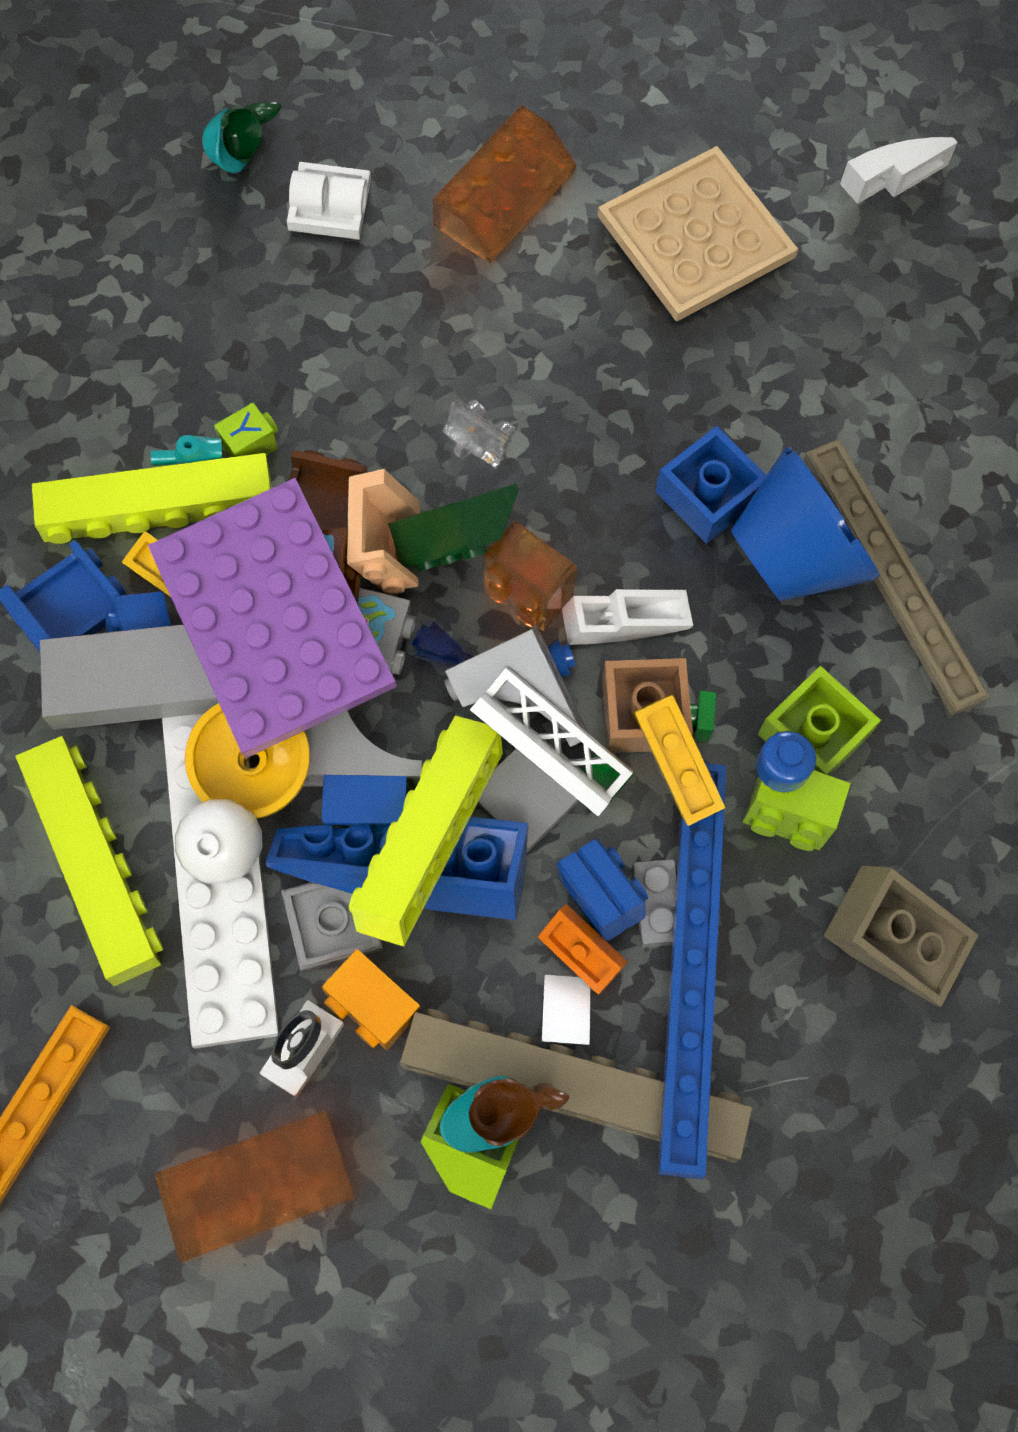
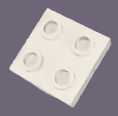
[287,162,371,240]

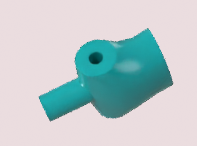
[151,435,222,466]

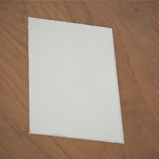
[542,975,590,1045]

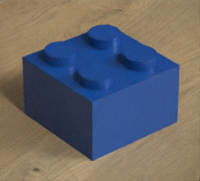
[655,426,767,544]

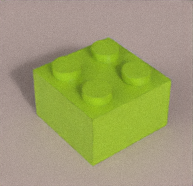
[758,666,881,776]
[742,770,851,851]

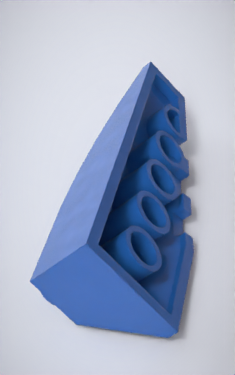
[266,817,529,920]

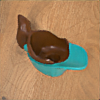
[440,1076,569,1153]

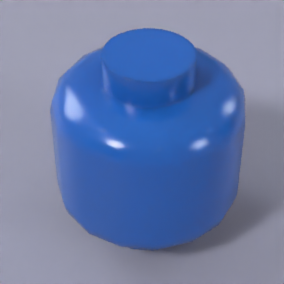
[756,731,817,793]

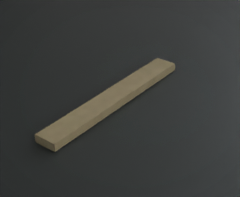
[804,439,990,716]

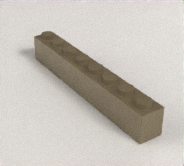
[400,1009,752,1163]

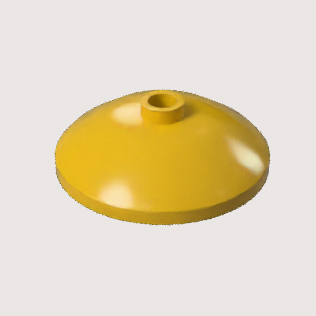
[185,703,310,819]

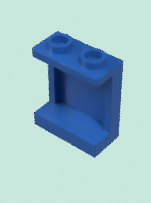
[0,540,126,653]

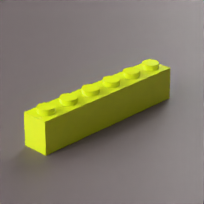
[32,453,272,544]
[349,716,503,947]
[16,736,163,987]

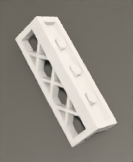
[470,667,633,816]

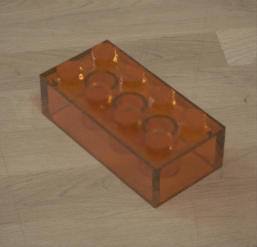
[154,1110,357,1264]

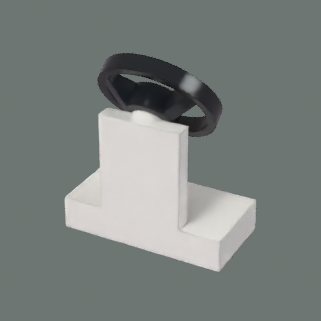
[259,1000,344,1098]

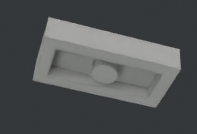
[632,859,677,947]

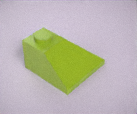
[421,1083,519,1209]

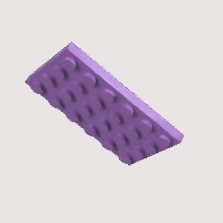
[148,478,397,759]

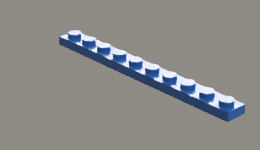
[658,763,726,1180]

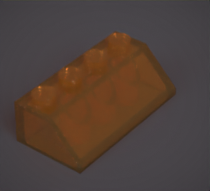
[433,105,576,263]

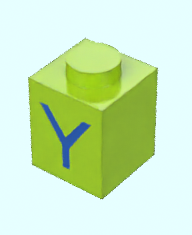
[214,403,278,458]

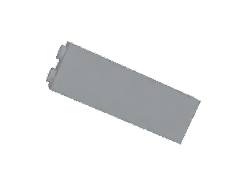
[40,625,219,730]

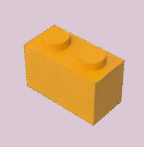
[322,949,421,1051]

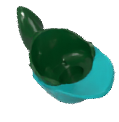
[202,102,281,173]

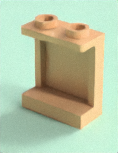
[347,469,420,594]

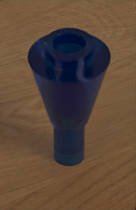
[412,621,474,665]

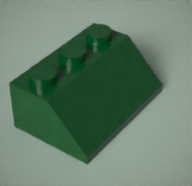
[388,483,519,571]

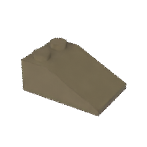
[824,865,978,1007]

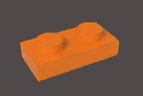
[538,904,628,995]

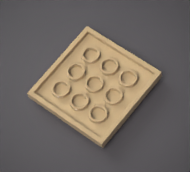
[597,146,798,322]

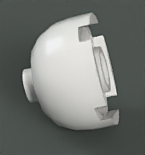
[175,799,262,883]

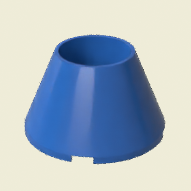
[731,446,881,602]

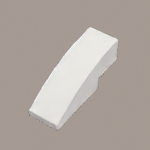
[840,137,958,204]
[562,589,693,645]

